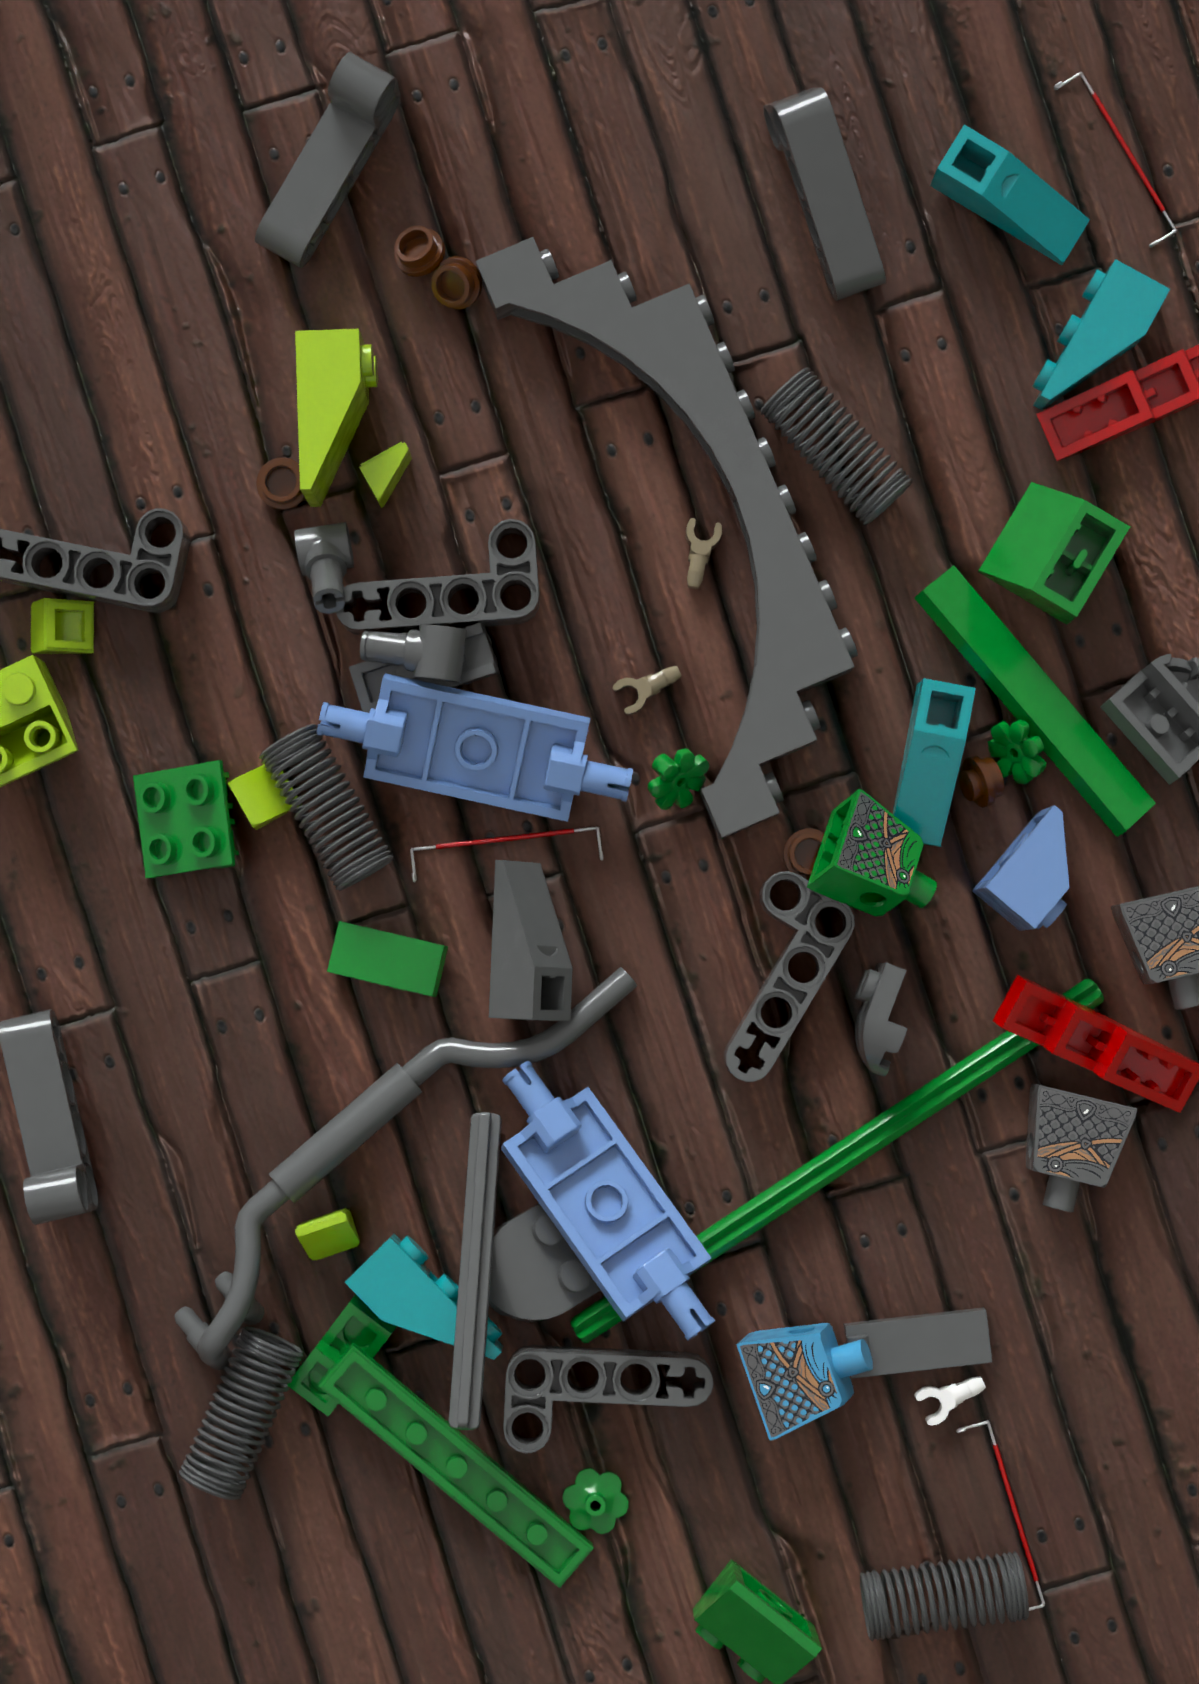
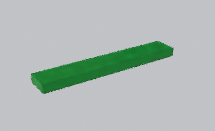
[914,565,1156,837]
[318,1342,594,1588]

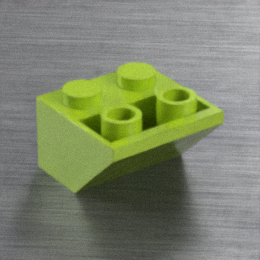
[0,655,79,787]

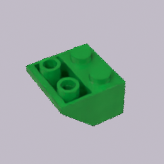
[978,482,1130,625]

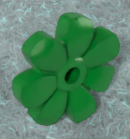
[988,720,1046,784]
[647,748,710,810]

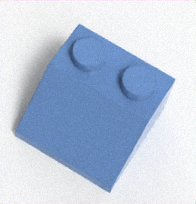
[972,805,1070,931]

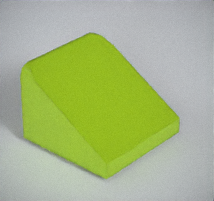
[359,441,412,508]
[31,598,94,654]
[228,764,302,830]
[295,1208,360,1260]

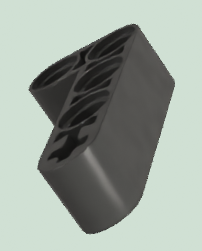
[255,52,400,268]
[763,87,886,301]
[0,508,190,613]
[336,519,540,636]
[724,871,855,1082]
[0,1009,98,1225]
[503,1345,713,1453]

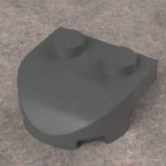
[1100,654,1199,785]
[854,962,908,1077]
[489,1203,601,1323]

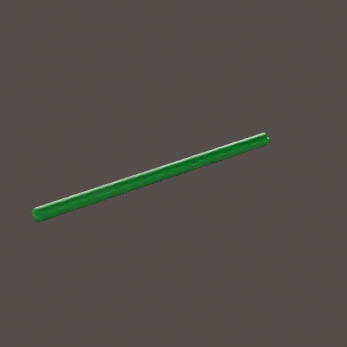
[570,979,1104,1343]

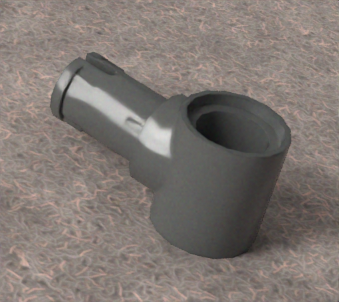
[294,522,354,614]
[360,624,467,682]

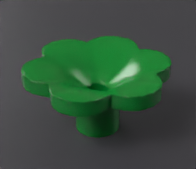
[563,1468,629,1534]

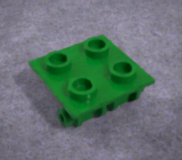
[133,760,239,878]

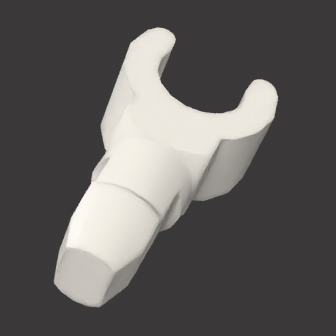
[914,1376,986,1426]

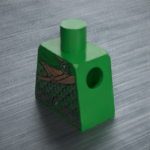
[807,789,937,916]

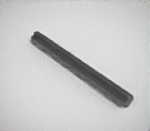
[448,1112,502,1430]

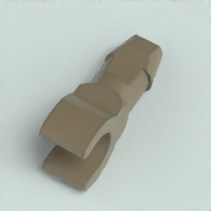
[686,518,722,589]
[613,666,682,716]

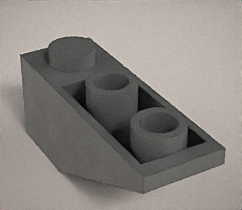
[489,860,573,1021]

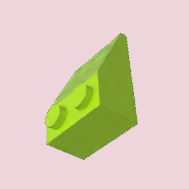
[295,329,378,507]

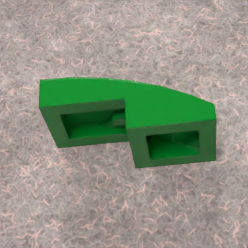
[327,921,449,997]
[287,1294,397,1417]

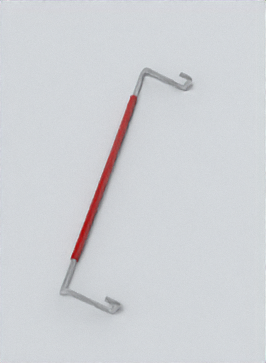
[1054,72,1177,248]
[410,826,603,883]
[956,1420,1045,1611]

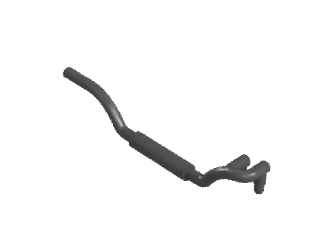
[174,967,637,1370]

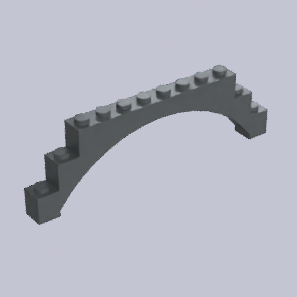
[476,237,858,840]

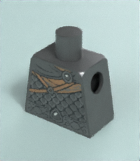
[1111,886,1199,1010]
[1026,1083,1138,1212]

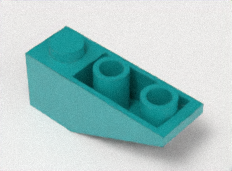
[930,124,1090,265]
[1032,259,1170,410]
[893,678,976,847]
[345,1234,503,1360]

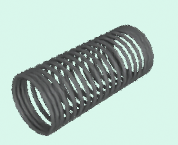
[761,368,913,525]
[259,724,394,891]
[178,1326,304,1500]
[860,1551,1029,1642]

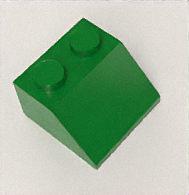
[693,1559,822,1684]

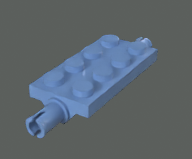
[317,673,633,822]
[501,1061,715,1341]

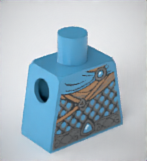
[736,1323,873,1441]

